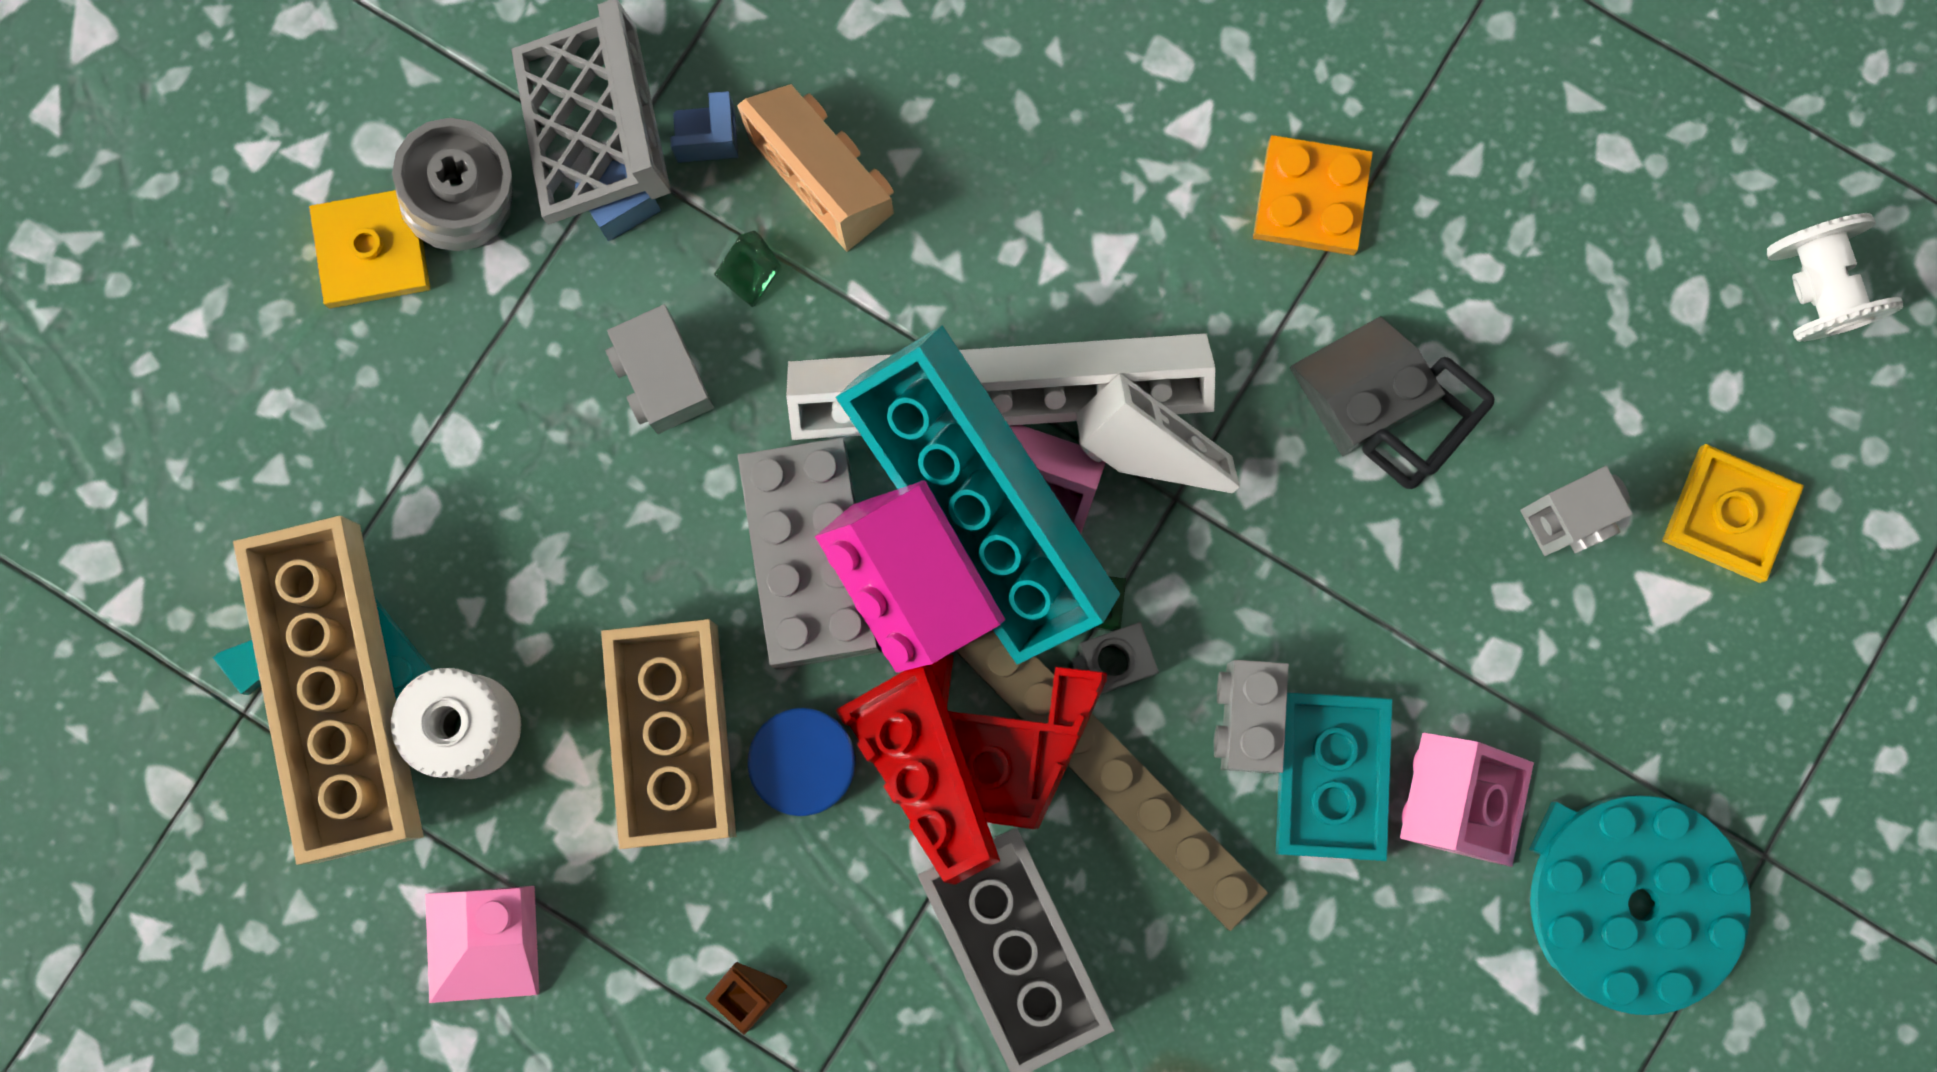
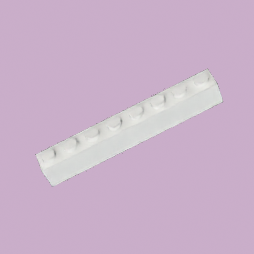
[786,333,1215,440]

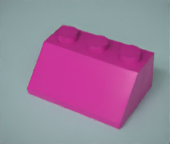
[815,480,1006,673]

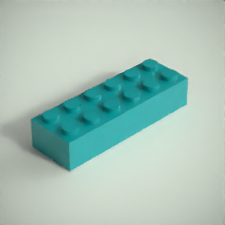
[835,325,1120,665]

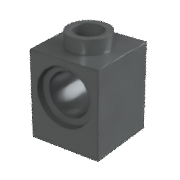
[1072,622,1159,695]

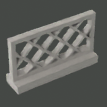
[511,0,671,225]

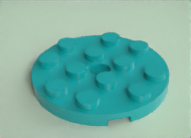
[1530,795,1751,1015]

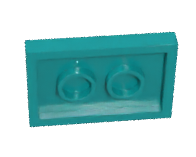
[1276,692,1392,861]

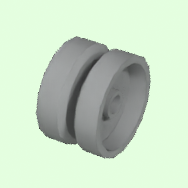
[392,118,513,251]

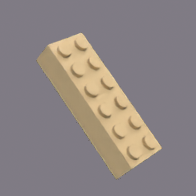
[233,516,424,865]

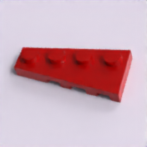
[835,665,1000,885]

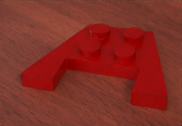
[930,655,1107,829]

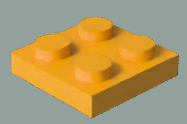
[1253,135,1373,256]

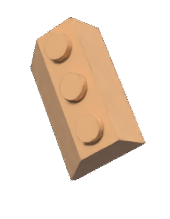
[737,84,894,252]

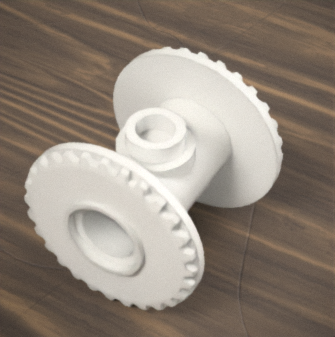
[1767,213,1903,342]
[391,668,521,779]

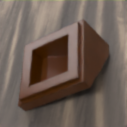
[705,962,788,1035]

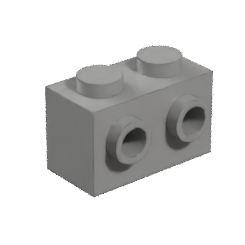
[605,304,714,434]
[1520,465,1632,557]
[1214,660,1289,774]

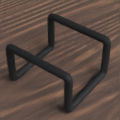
[1362,357,1495,489]

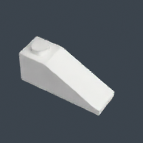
[1076,373,1240,493]

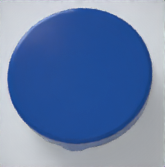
[748,708,856,816]

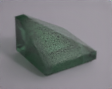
[714,230,782,307]

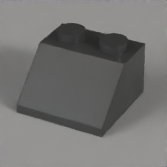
[1290,316,1445,456]

